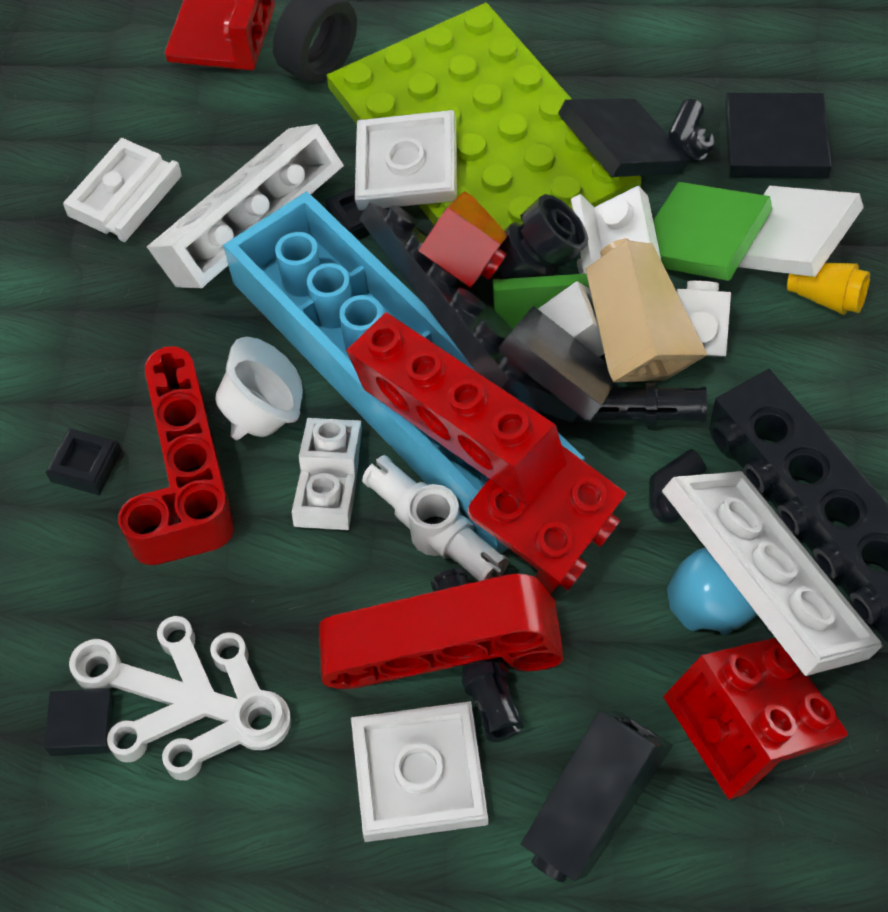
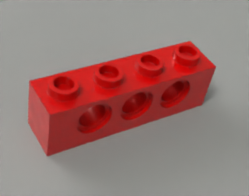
[346,312,567,505]

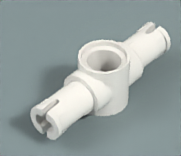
[362,455,509,581]

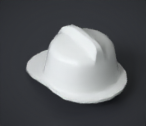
[215,337,303,440]

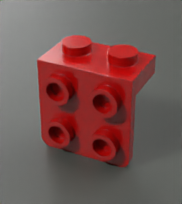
[467,445,627,595]

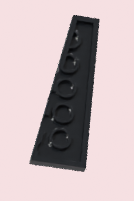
[359,202,578,422]

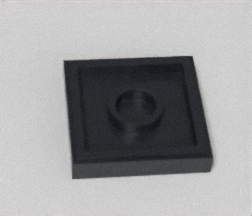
[725,93,832,178]
[558,99,690,177]
[498,306,615,421]

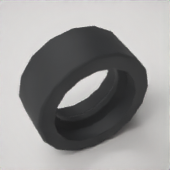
[273,0,358,84]

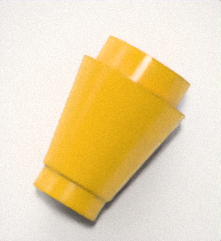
[787,263,870,315]

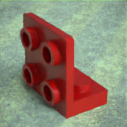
[165,0,275,70]
[663,638,848,800]

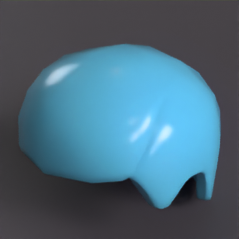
[667,547,757,635]

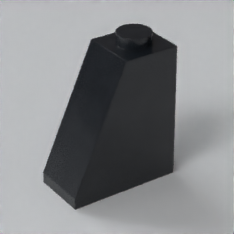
[520,710,673,883]

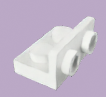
[571,186,662,274]

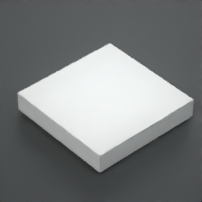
[355,110,457,211]
[738,186,864,277]
[351,701,488,842]

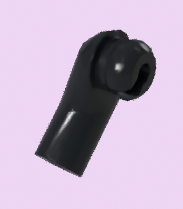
[668,99,715,161]
[649,449,706,523]

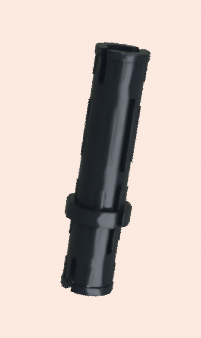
[541,382,707,426]
[430,568,524,741]

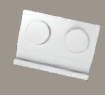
[63,138,182,242]

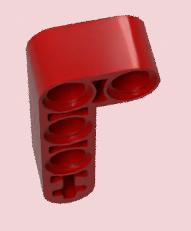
[118,346,234,565]
[319,574,564,689]

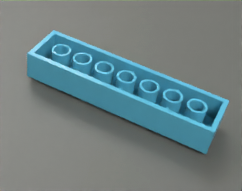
[223,191,584,554]

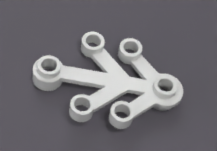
[69,616,291,780]

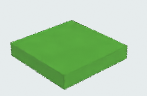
[653,182,773,281]

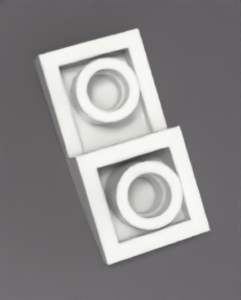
[292,418,362,530]

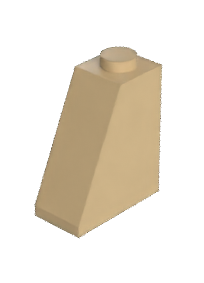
[585,238,708,382]

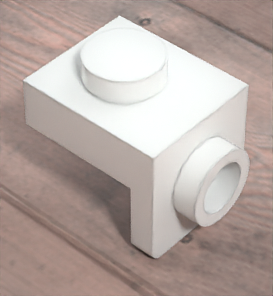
[676,281,731,358]

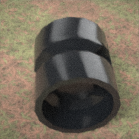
[497,194,589,279]

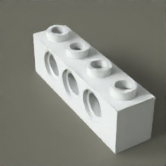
[147,124,344,288]

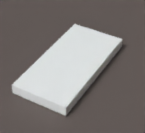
[662,471,883,676]

